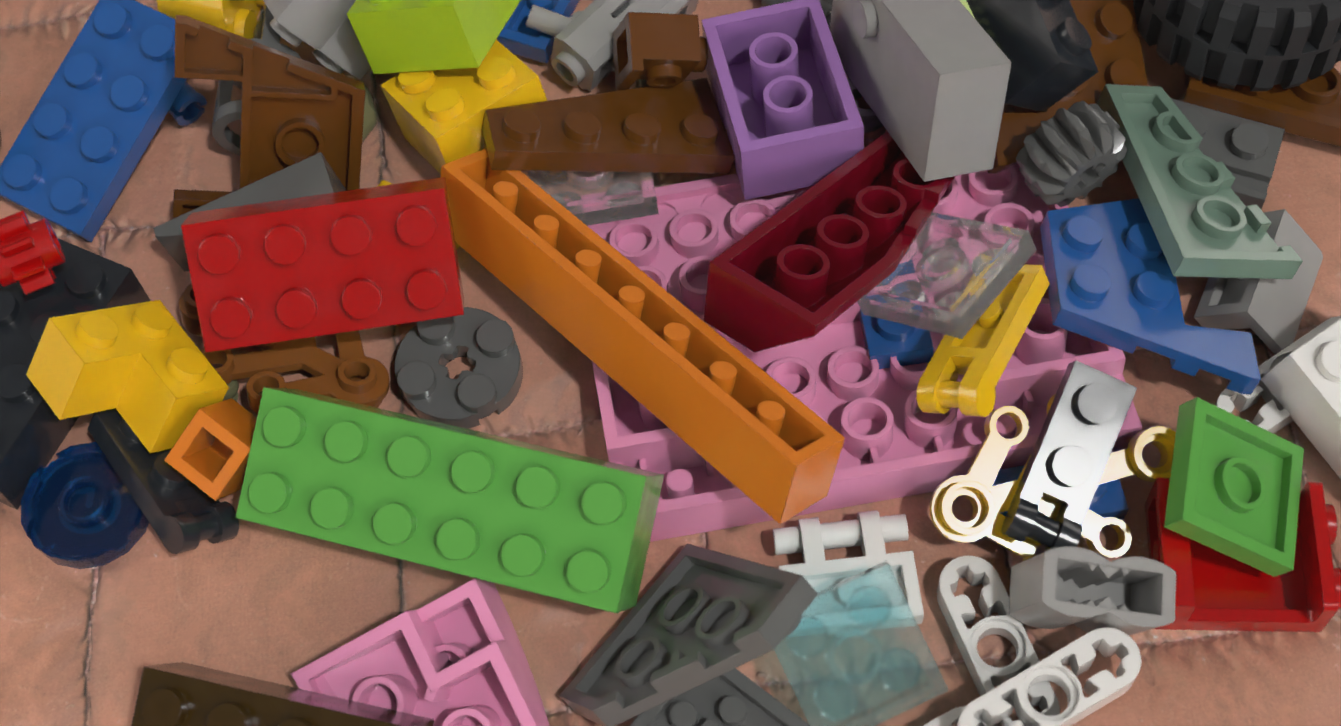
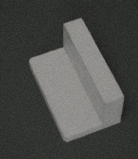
[1194,209,1323,355]

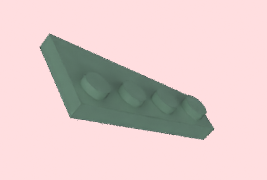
[1097,84,1303,279]

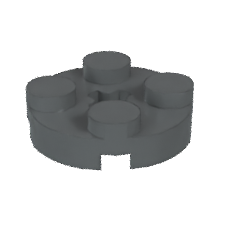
[395,307,523,429]

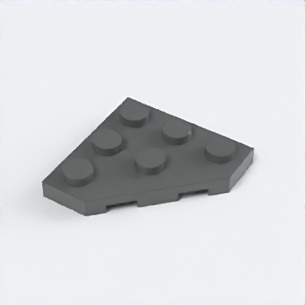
[560,543,818,726]

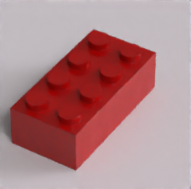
[181,177,464,353]

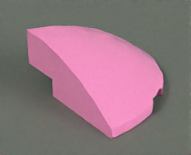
[291,578,550,726]

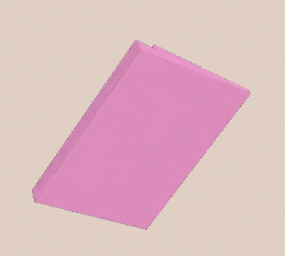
[565,163,1142,542]

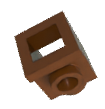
[612,12,708,90]

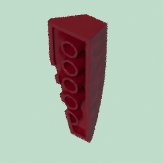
[704,131,955,352]

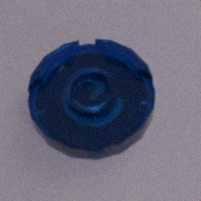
[21,442,149,569]

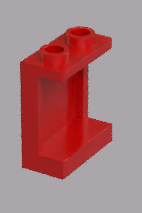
[1145,478,1341,632]

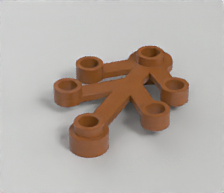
[179,283,390,413]

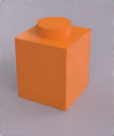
[164,398,257,501]

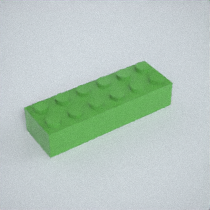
[235,387,664,613]

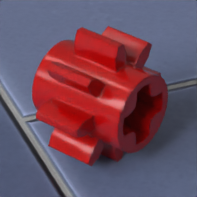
[0,210,66,295]

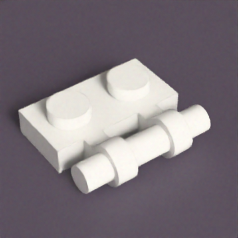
[773,510,924,639]

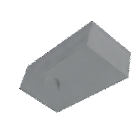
[830,0,1012,182]

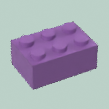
[701,0,864,200]

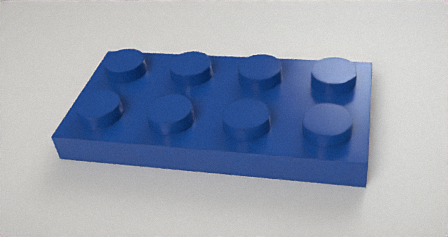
[0,0,188,242]

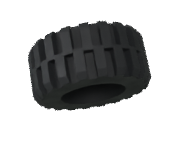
[1133,0,1341,91]

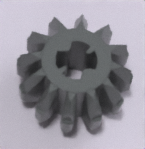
[1016,101,1128,207]

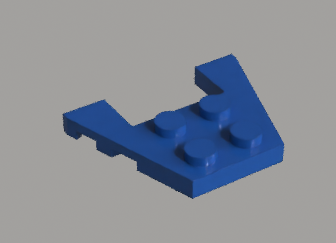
[1040,198,1261,395]

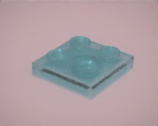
[774,561,949,726]

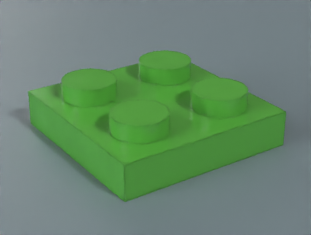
[1164,397,1304,577]

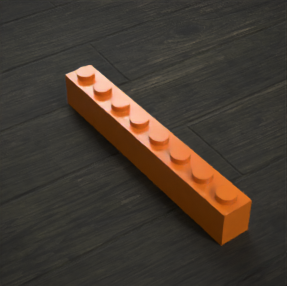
[440,148,845,524]

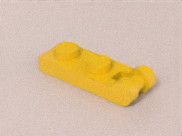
[916,264,1050,417]

